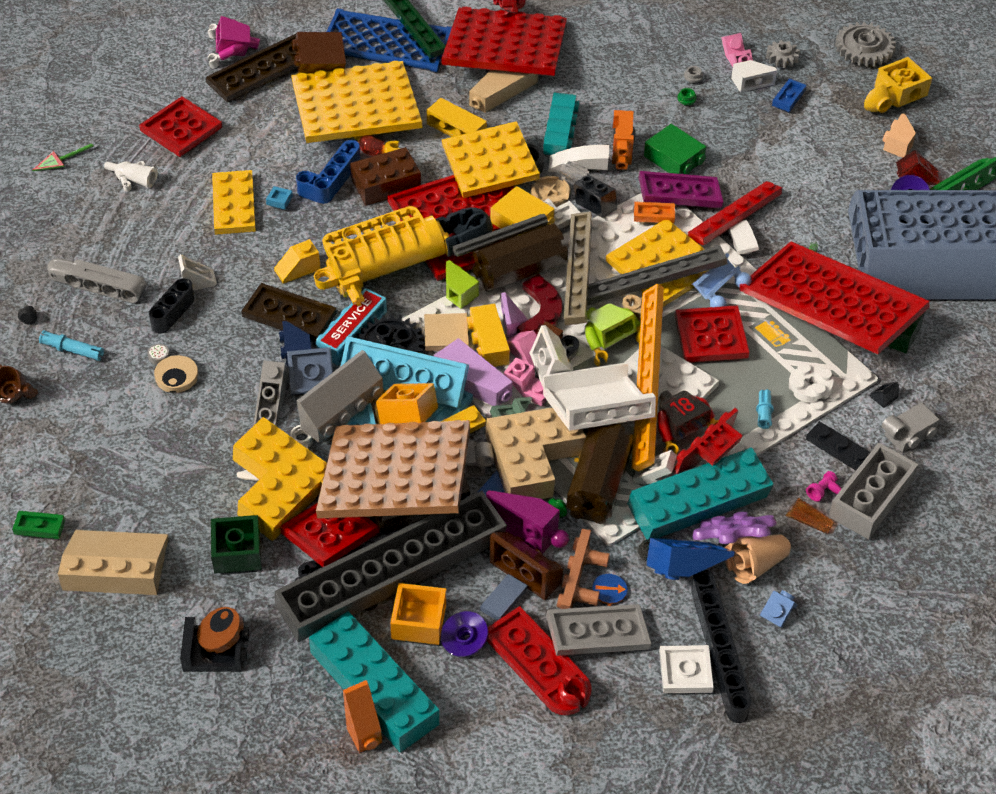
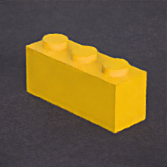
[427,98,487,137]
[467,304,510,367]

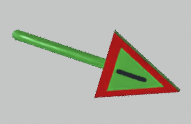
[32,143,94,171]

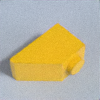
[274,239,321,284]

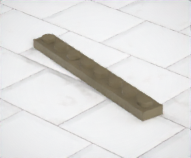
[564,212,592,325]

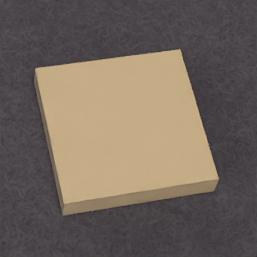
[424,313,468,351]

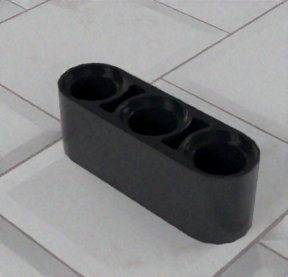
[149,278,195,334]

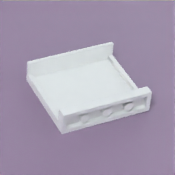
[543,363,656,431]

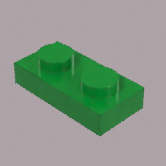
[12,511,65,539]

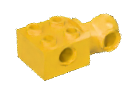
[864,57,932,113]

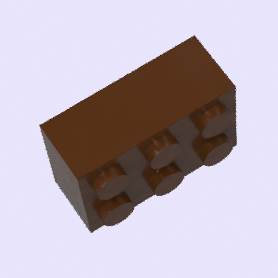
[350,147,421,206]

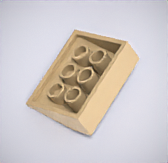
[58,530,168,595]

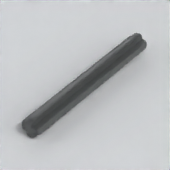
[453,214,548,256]

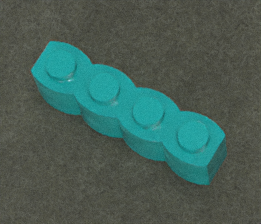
[543,92,580,155]

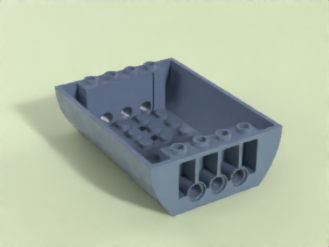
[848,190,996,299]

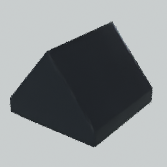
[870,382,899,408]

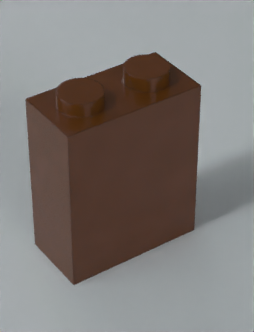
[292,32,346,73]

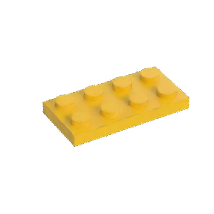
[212,170,256,235]

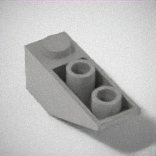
[253,360,289,426]

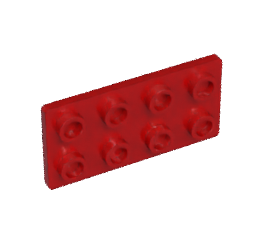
[672,408,743,475]

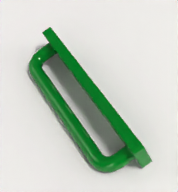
[930,157,996,190]

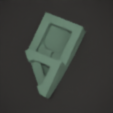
[490,397,532,418]

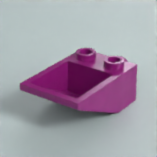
[486,490,569,554]

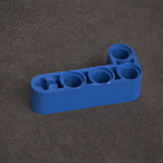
[296,140,360,204]

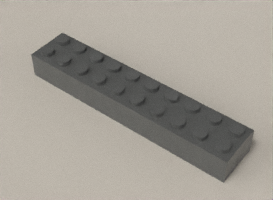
[274,491,507,643]

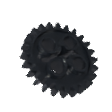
[357,314,425,354]

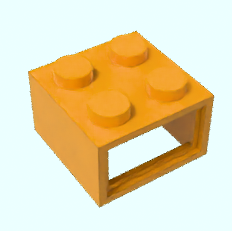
[390,583,447,645]

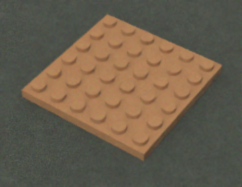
[316,420,470,518]

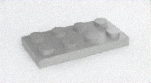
[546,604,651,656]

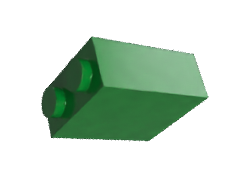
[644,123,706,175]

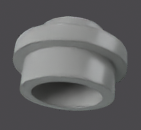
[684,66,703,83]

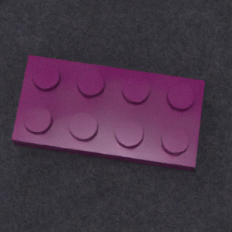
[638,171,723,208]

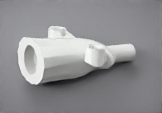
[104,161,158,192]

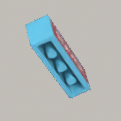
[316,288,387,366]

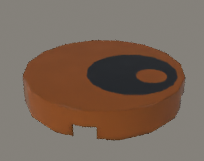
[197,607,244,653]

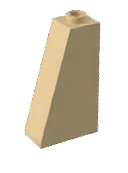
[469,70,538,113]

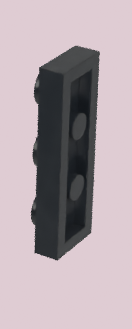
[806,421,871,470]

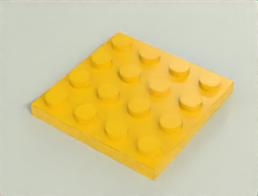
[441,121,540,198]
[605,220,706,307]

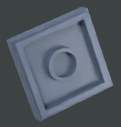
[287,347,333,396]

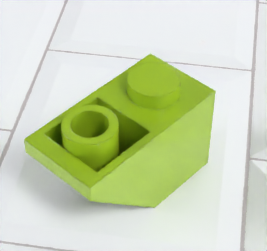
[446,260,479,309]

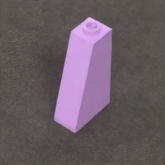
[433,338,513,406]

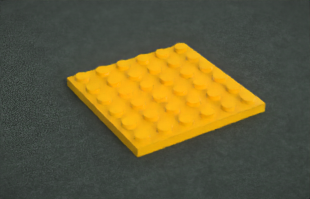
[291,61,423,143]

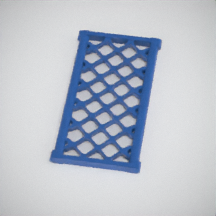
[327,8,452,73]

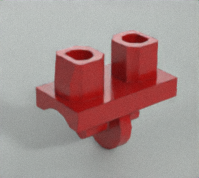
[493,0,526,12]

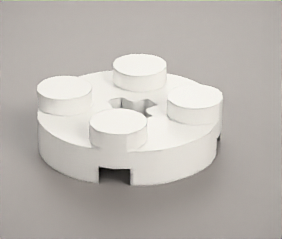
[789,363,833,403]

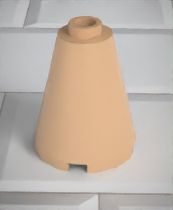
[725,534,791,584]

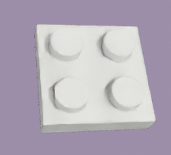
[659,645,713,693]

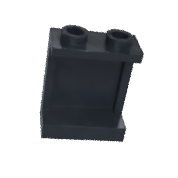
[180,617,250,672]

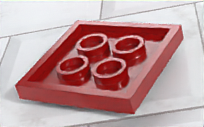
[139,96,223,157]
[675,305,749,362]
[280,503,379,567]

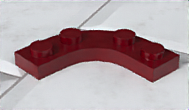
[517,273,562,336]

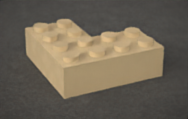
[485,408,586,499]

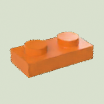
[634,202,675,223]

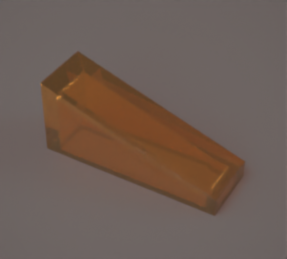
[785,498,834,534]

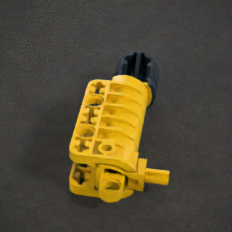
[314,206,493,306]

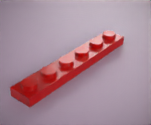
[688,181,782,245]

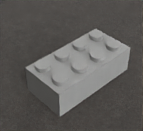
[829,443,919,540]

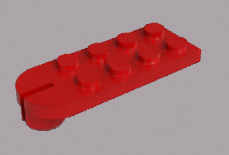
[487,606,592,715]

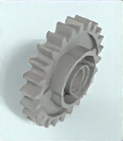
[835,22,896,67]

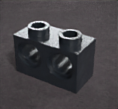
[574,175,617,218]

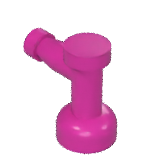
[806,471,842,502]

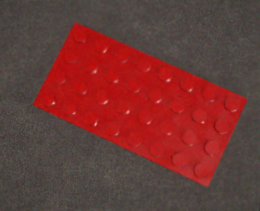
[740,241,930,355]

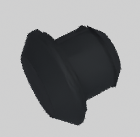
[18,306,37,324]

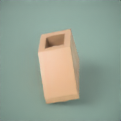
[883,114,916,159]

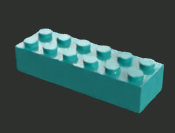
[627,447,774,542]
[309,611,440,753]

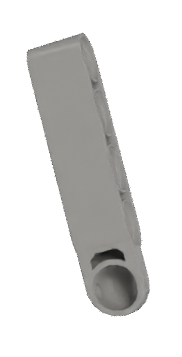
[47,258,147,303]

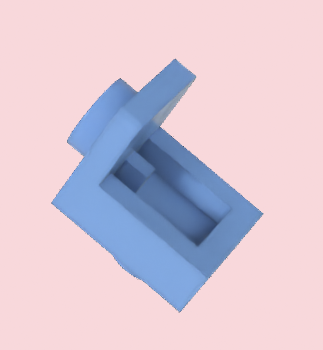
[760,590,797,628]

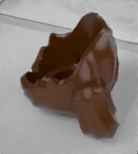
[0,364,39,404]

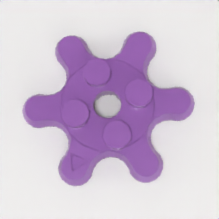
[692,512,777,544]

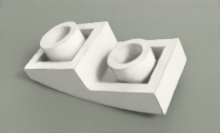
[727,220,759,255]

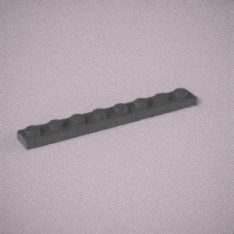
[560,245,727,308]

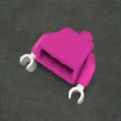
[208,16,260,69]

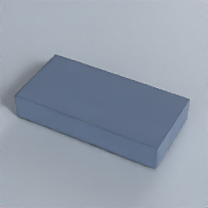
[480,574,527,621]

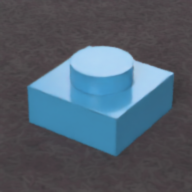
[266,186,293,210]

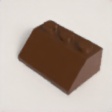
[490,532,563,600]

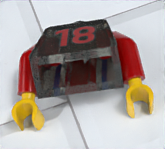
[657,390,719,454]

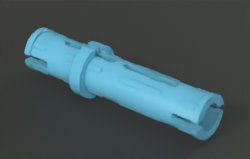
[39,330,104,361]

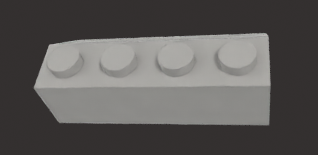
[297,350,384,443]

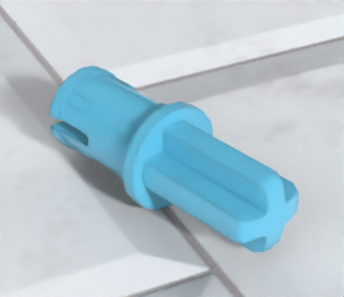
[756,389,774,429]

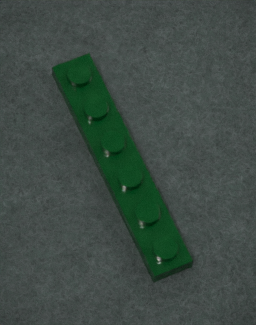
[384,0,446,59]

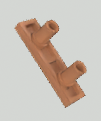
[557,529,610,609]

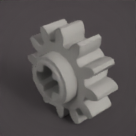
[766,40,800,68]

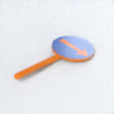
[592,574,628,606]

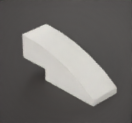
[548,145,609,175]

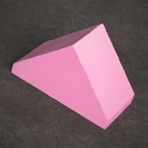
[507,330,537,368]

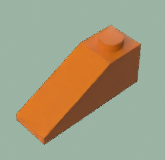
[343,680,382,753]

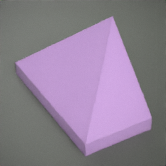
[501,293,528,339]

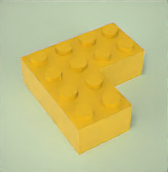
[233,417,327,541]

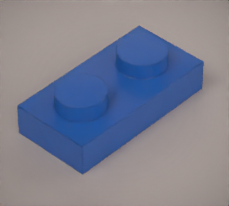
[772,78,806,112]

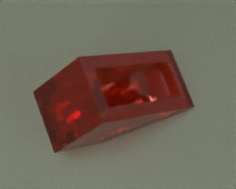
[896,150,941,185]

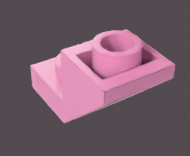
[721,33,753,67]
[504,358,547,406]

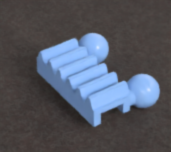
[692,253,751,307]

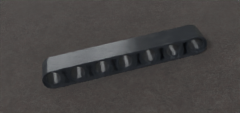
[691,569,752,723]

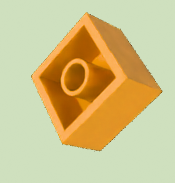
[376,383,438,424]

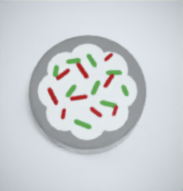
[147,344,170,365]

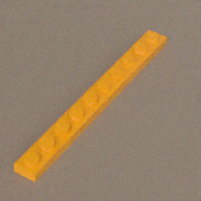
[632,284,664,472]

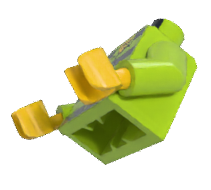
[585,304,641,366]

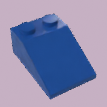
[646,538,735,580]

